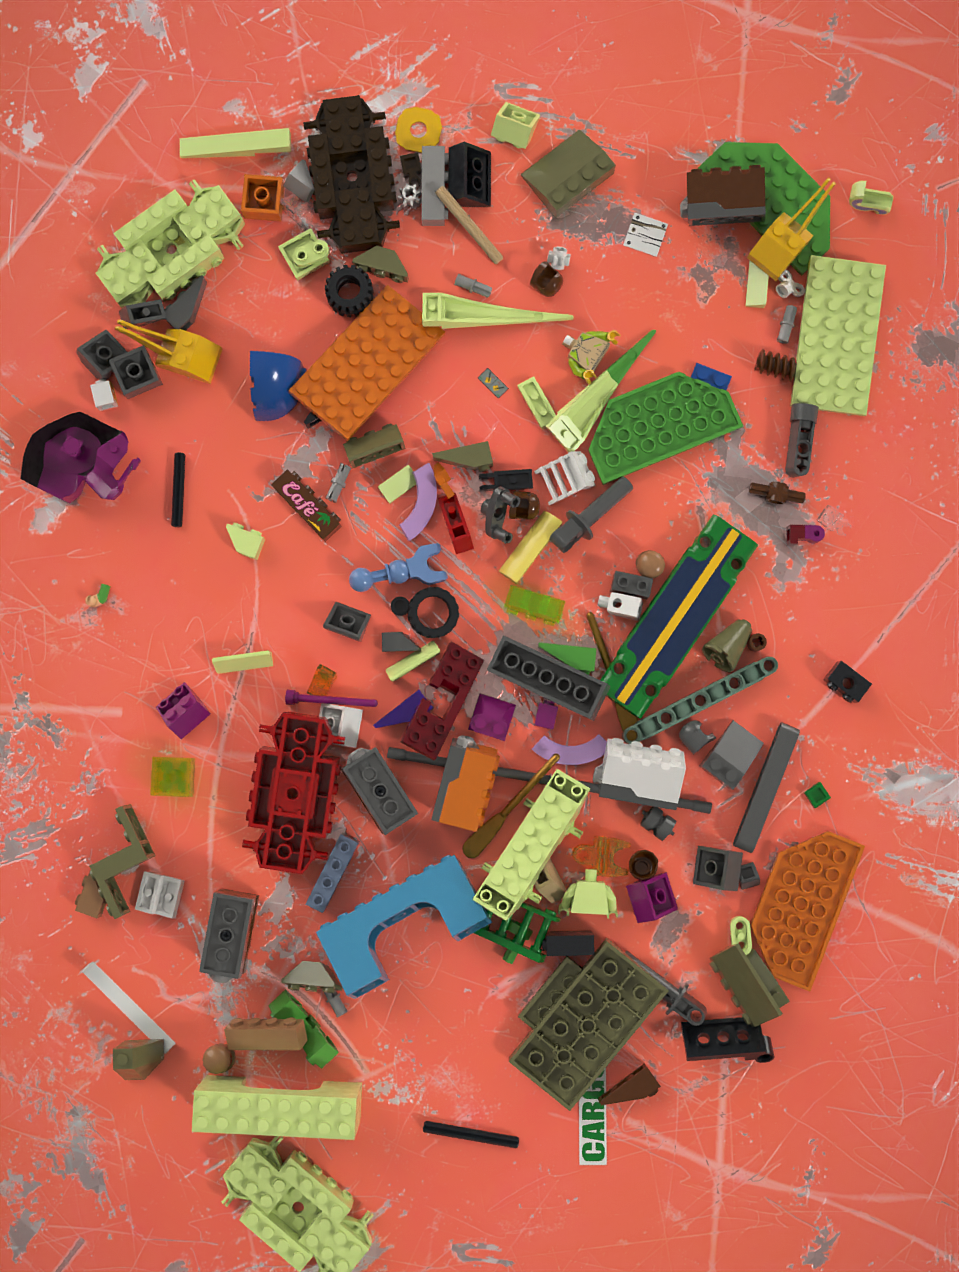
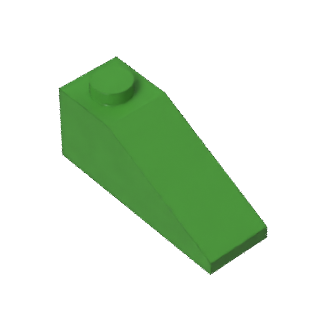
[538,642,597,675]

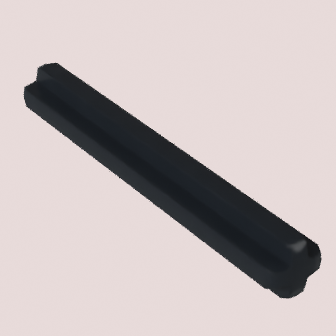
[171,452,186,528]

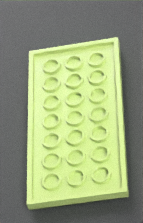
[790,255,886,416]

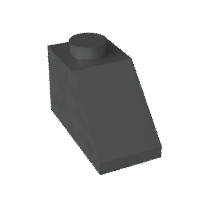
[119,299,167,329]

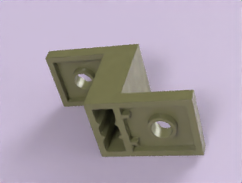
[89,804,156,919]

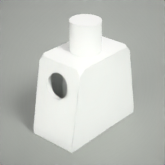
[597,592,643,621]

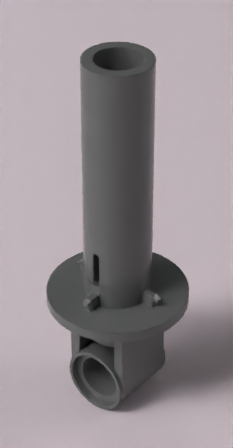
[549,476,633,553]
[625,950,707,1026]

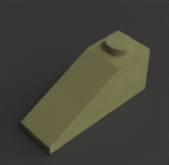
[432,441,493,472]
[746,948,790,1008]

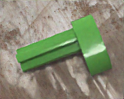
[502,919,533,964]

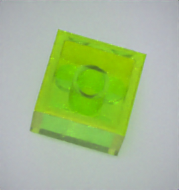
[150,756,196,797]

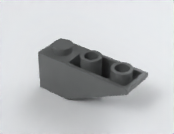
[164,275,207,331]

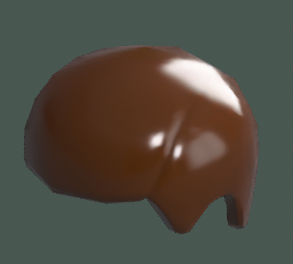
[629,850,658,881]

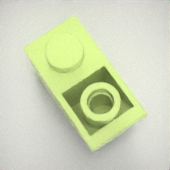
[226,522,266,560]

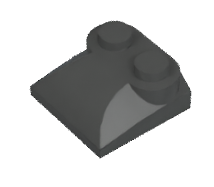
[76,330,127,380]

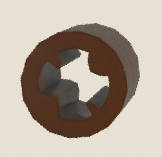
[747,633,767,652]

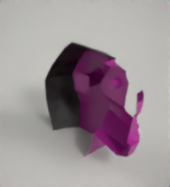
[20,412,141,504]

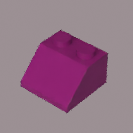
[626,872,678,923]

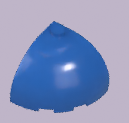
[250,351,307,421]

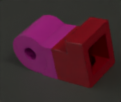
[786,525,825,546]

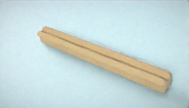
[435,186,503,264]

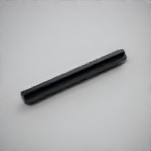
[423,1121,519,1148]

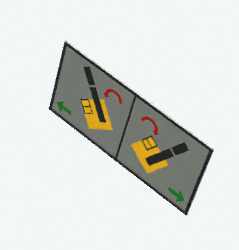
[478,368,509,399]

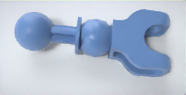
[349,543,448,592]

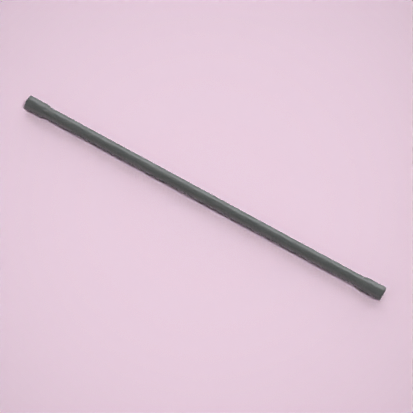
[387,747,712,814]

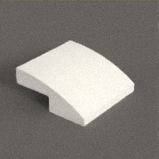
[135,871,185,919]

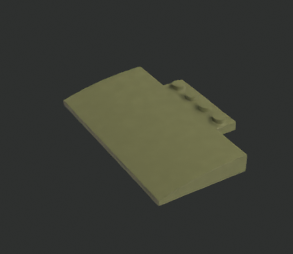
[508,938,669,1111]

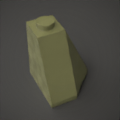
[113,1039,164,1080]

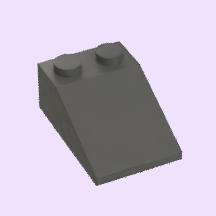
[699,720,764,790]

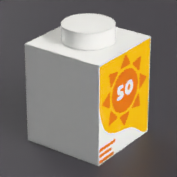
[90,379,118,411]

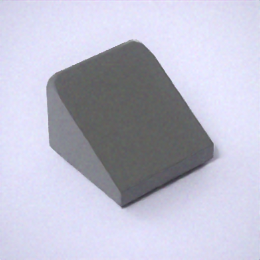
[739,862,760,890]

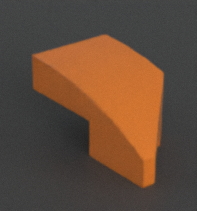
[433,462,455,499]

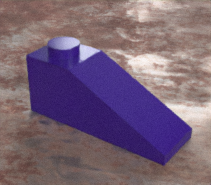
[373,690,433,728]

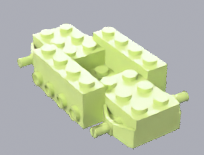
[96,180,245,308]
[221,1136,374,1272]

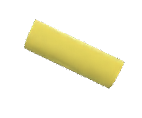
[498,511,563,585]

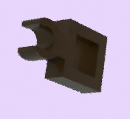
[400,152,422,186]

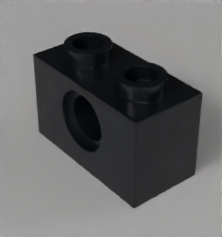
[823,661,872,703]

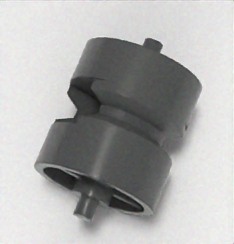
[640,806,677,841]

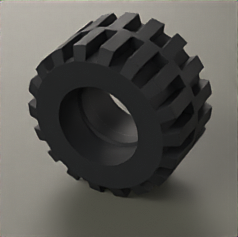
[325,265,374,317]

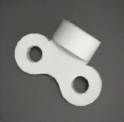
[776,270,805,298]

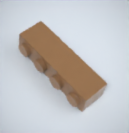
[224,1017,308,1050]

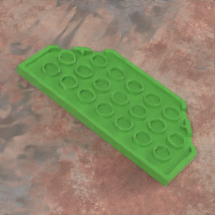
[698,142,830,276]
[588,372,743,485]

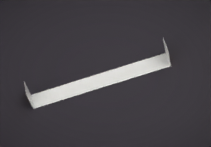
[78,962,176,1054]

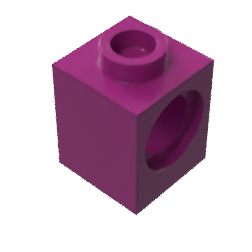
[534,700,558,730]

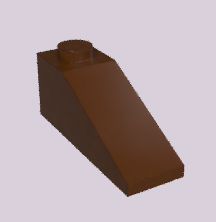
[598,1063,661,1105]

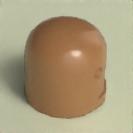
[635,550,665,578]
[202,1043,236,1074]

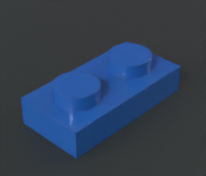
[691,363,732,390]

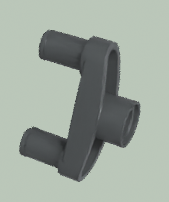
[481,486,520,544]

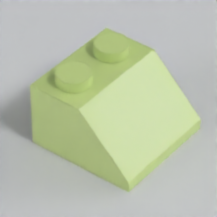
[491,102,540,149]

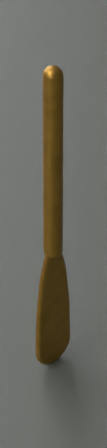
[586,612,639,741]
[462,753,560,858]

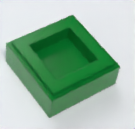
[803,782,831,808]

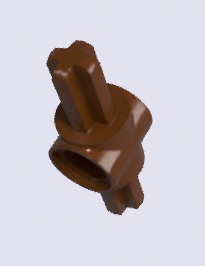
[749,482,806,504]

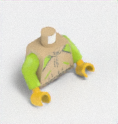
[562,330,621,385]

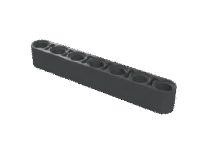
[733,722,800,853]

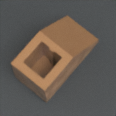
[75,873,107,919]

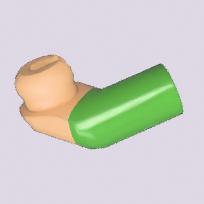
[85,584,111,607]

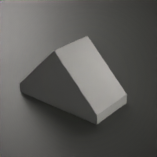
[283,160,314,202]

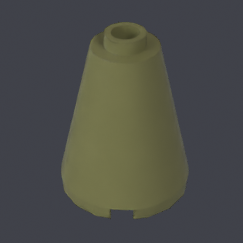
[702,619,752,673]

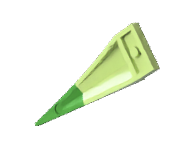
[546,330,656,453]

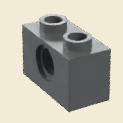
[610,571,653,600]

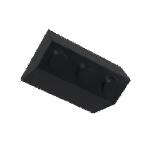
[448,141,491,207]

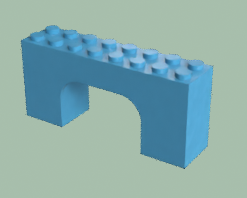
[316,855,492,999]

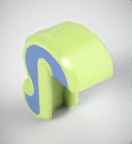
[849,180,893,215]

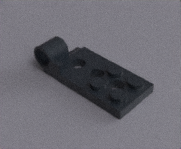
[681,1017,775,1063]

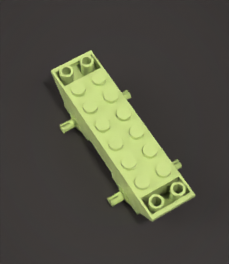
[472,769,590,921]

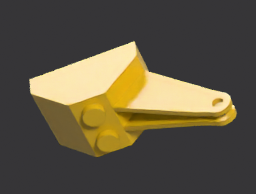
[747,177,836,281]
[115,319,223,384]

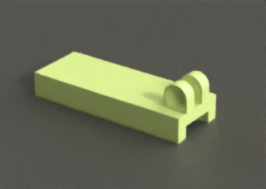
[517,376,556,429]

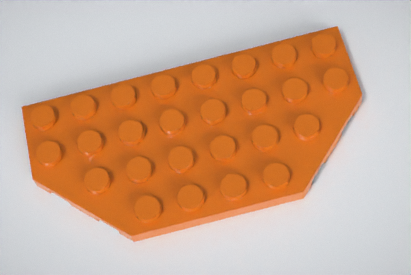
[750,831,865,992]

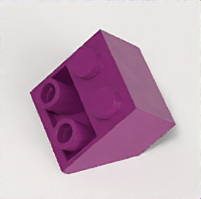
[156,682,211,740]

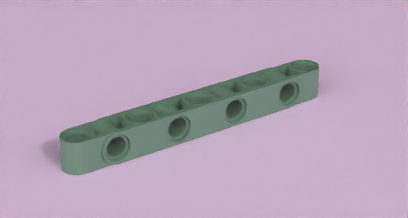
[622,657,778,744]

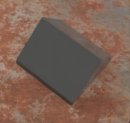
[323,602,371,642]

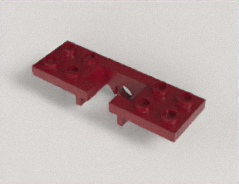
[400,641,484,761]

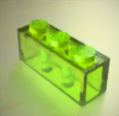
[504,585,566,626]

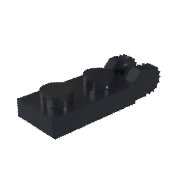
[479,469,533,491]

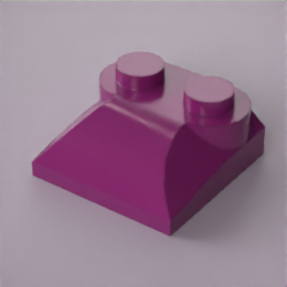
[468,693,516,741]

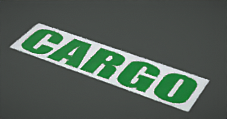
[579,1068,607,1165]

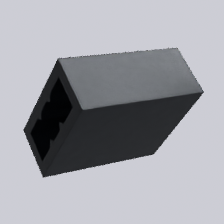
[542,930,595,956]

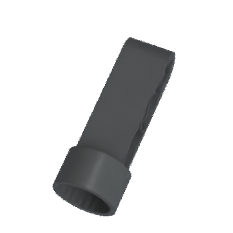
[785,403,819,478]

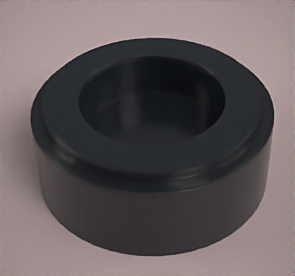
[391,597,409,616]

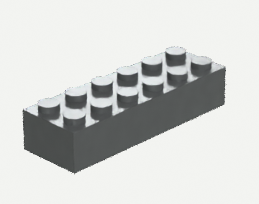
[487,635,611,721]

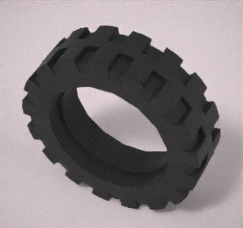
[407,587,459,638]

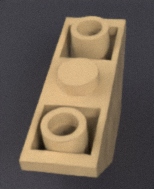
[534,858,567,903]

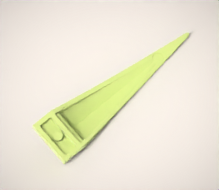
[422,293,574,329]

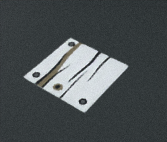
[623,213,668,257]

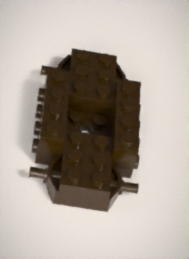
[303,95,400,254]

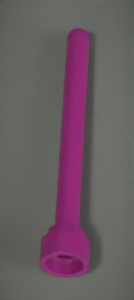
[285,689,378,707]

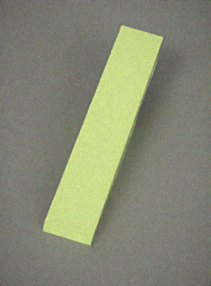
[179,128,291,158]

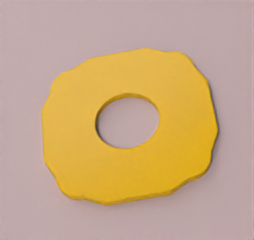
[395,107,442,153]

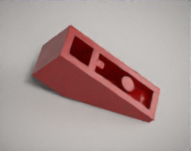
[438,492,474,554]

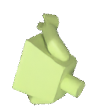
[558,869,618,919]

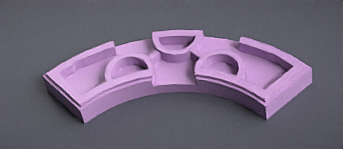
[399,463,437,541]
[531,734,607,765]

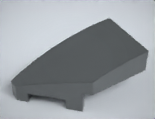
[382,632,421,652]

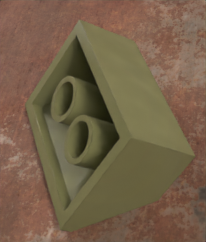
[343,423,406,469]

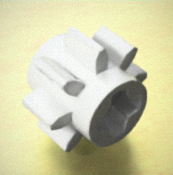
[398,183,421,208]
[547,246,571,270]

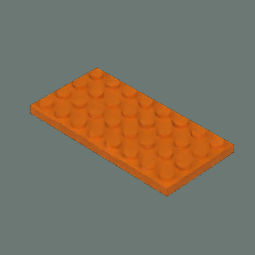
[289,285,445,441]

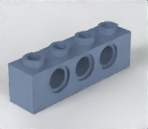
[305,833,360,913]

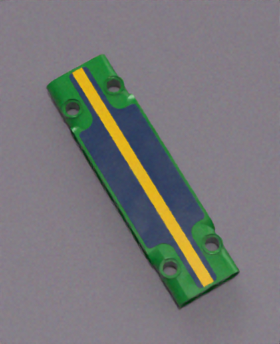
[600,514,758,719]

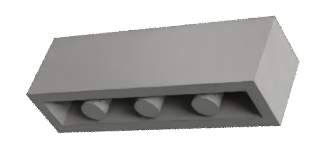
[421,146,449,226]

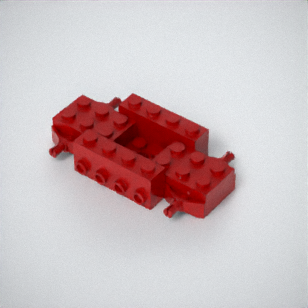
[242,711,345,874]

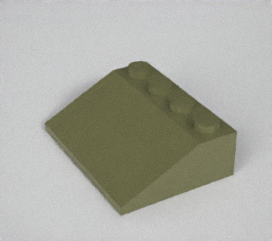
[521,129,616,219]
[709,943,783,1027]

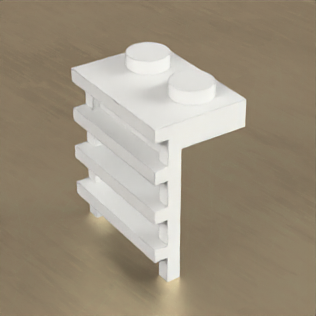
[534,451,596,505]

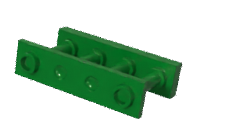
[474,902,561,963]

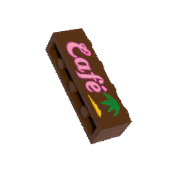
[271,469,342,542]

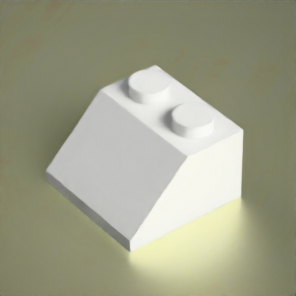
[319,703,363,748]

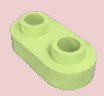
[292,240,329,268]
[730,916,752,955]

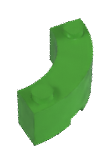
[268,989,339,1069]

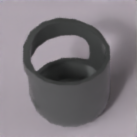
[679,720,716,755]

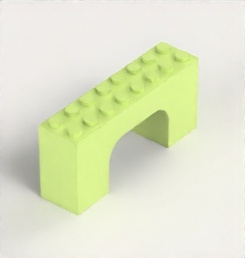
[192,1075,362,1140]

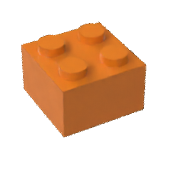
[241,174,285,222]

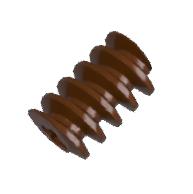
[754,349,797,382]

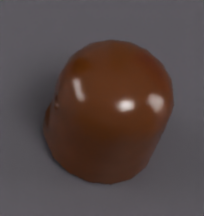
[530,261,563,297]
[509,491,540,520]

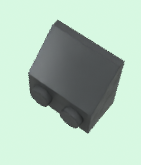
[109,345,163,399]
[693,846,743,891]

